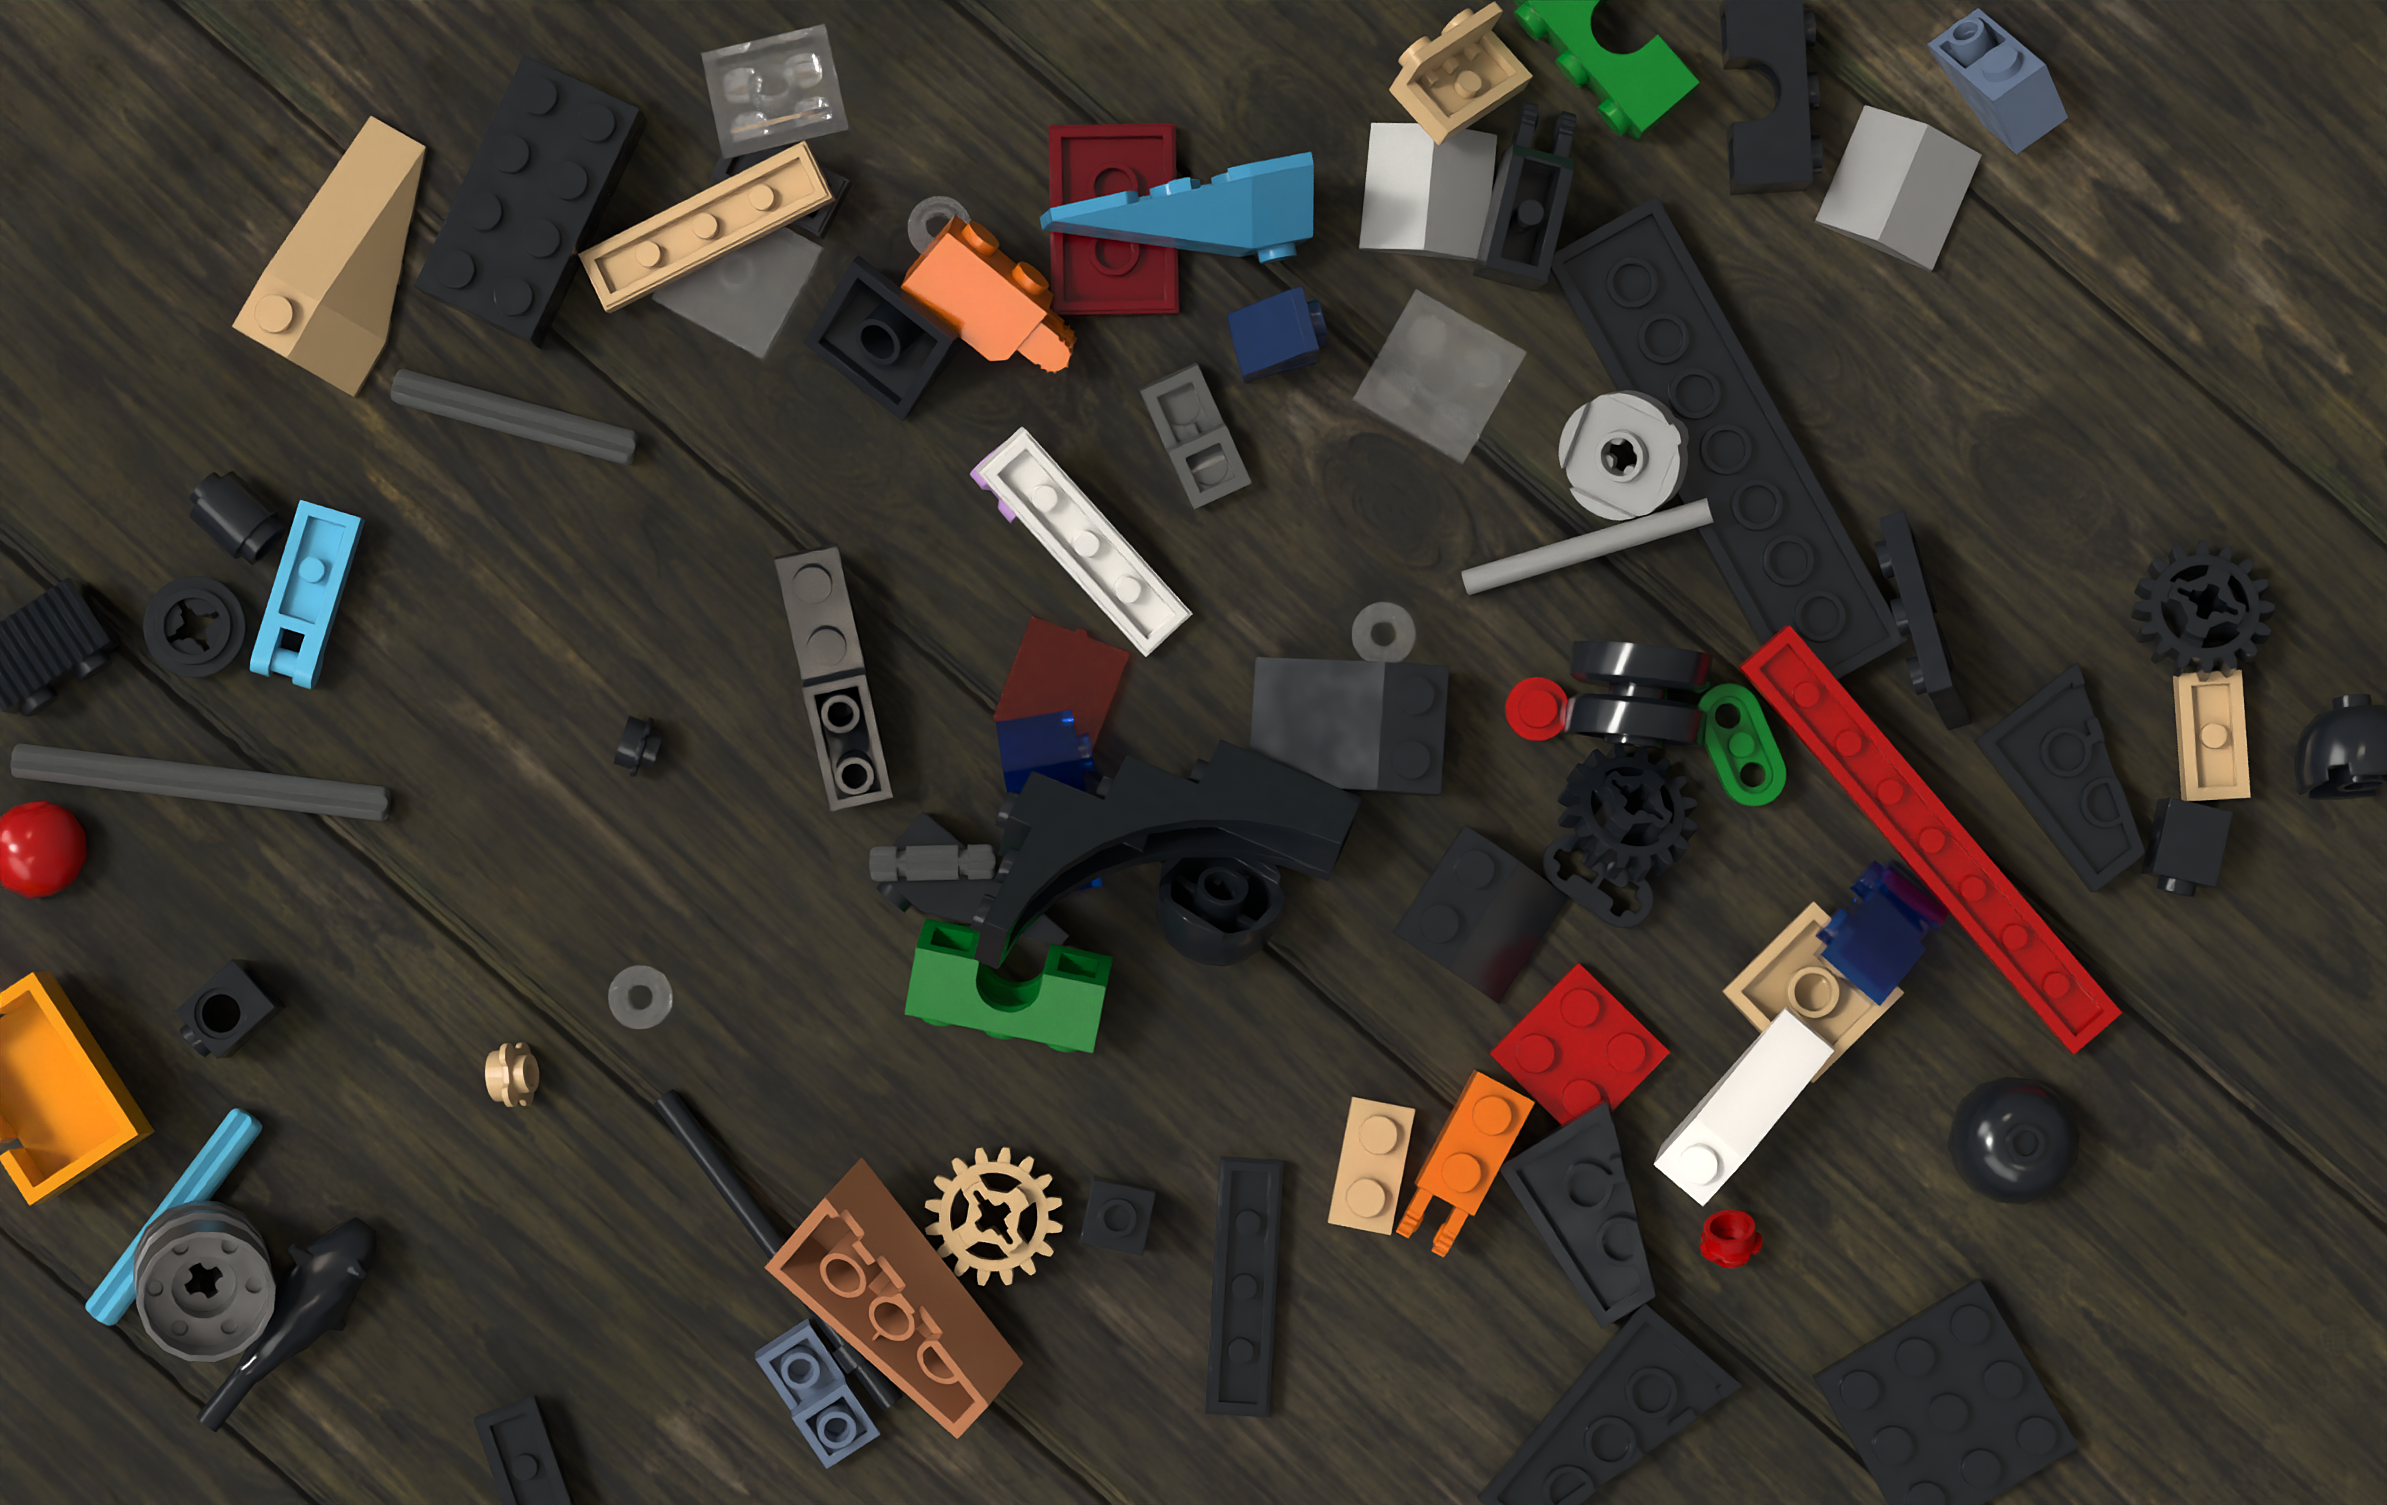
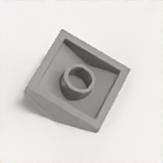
[1814,105,1982,272]
[1359,123,1497,261]

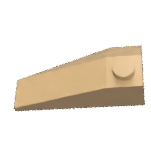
[232,116,428,398]

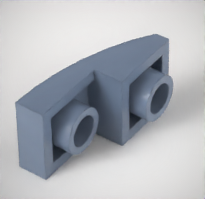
[755,1318,880,1469]

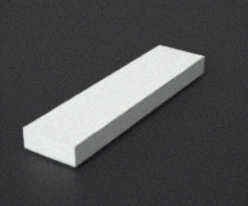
[975,427,1192,657]

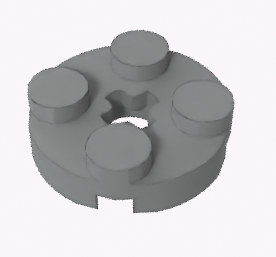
[1559,390,1689,521]

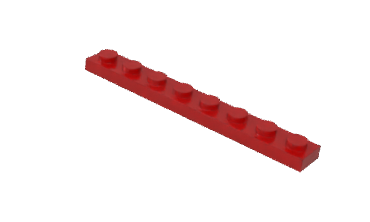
[1738,625,2122,1055]

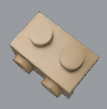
[1389,1,1533,146]

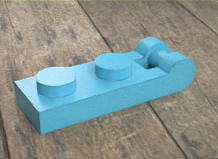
[250,500,365,690]

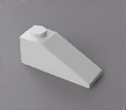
[1654,1006,1835,1206]

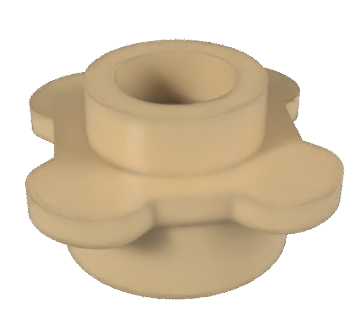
[485,1042,539,1107]

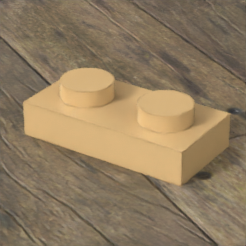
[2173,670,2251,802]
[1327,1096,1415,1235]

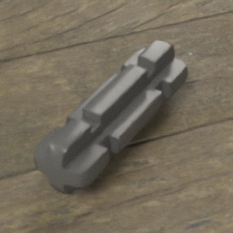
[869,844,996,882]

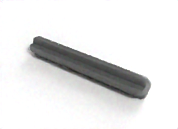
[391,369,639,465]

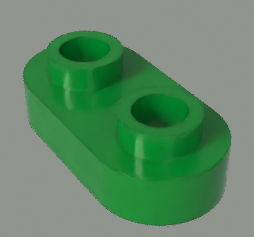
[1697,683,1786,807]

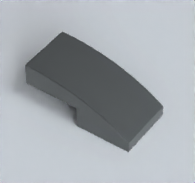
[1138,362,1252,509]

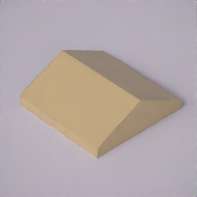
[1722,901,1904,1083]

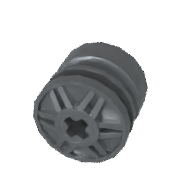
[133,1201,276,1362]

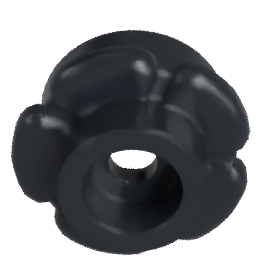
[613,716,664,777]

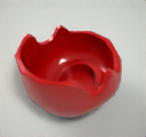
[0,800,87,899]

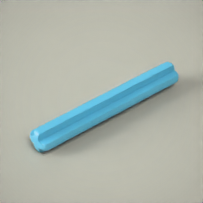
[85,1108,262,1326]

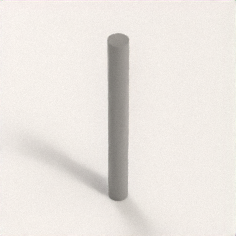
[1461,498,1714,595]

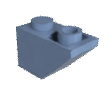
[1927,8,2068,155]

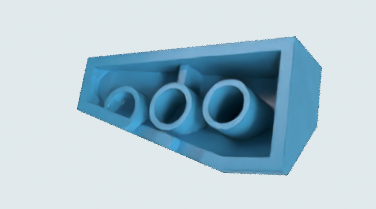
[1040,152,1314,264]

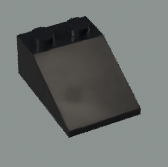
[1250,657,1449,797]

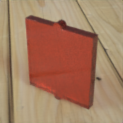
[992,616,1130,757]

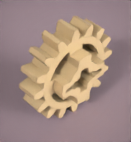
[925,1146,1064,1286]

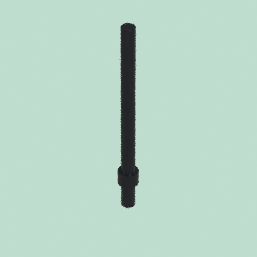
[653,1089,903,1411]

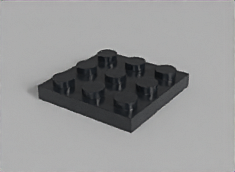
[1812,1279,2079,1505]

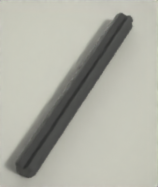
[11,743,391,821]

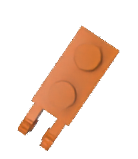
[900,214,1077,374]
[1396,1070,1535,1258]

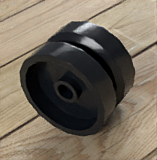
[1564,641,1713,748]

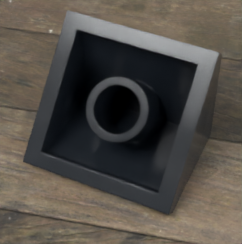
[803,255,964,422]

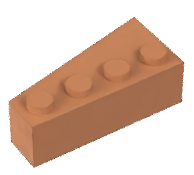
[764,1157,1023,1439]

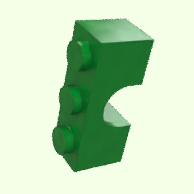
[1512,0,1700,142]
[904,918,1113,1053]

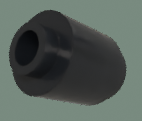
[189,471,286,565]

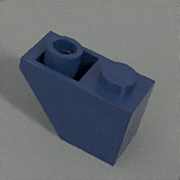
[1227,286,1328,383]

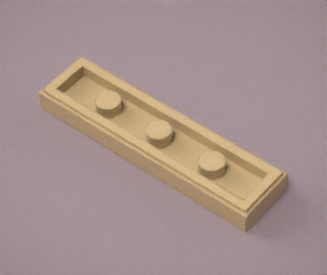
[578,140,836,313]

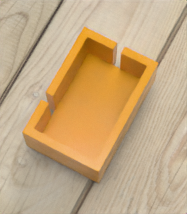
[0,972,155,1206]

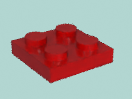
[1488,963,1670,1125]

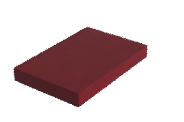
[1049,123,1179,317]

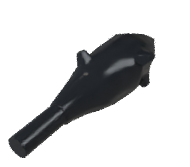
[196,1216,377,1433]

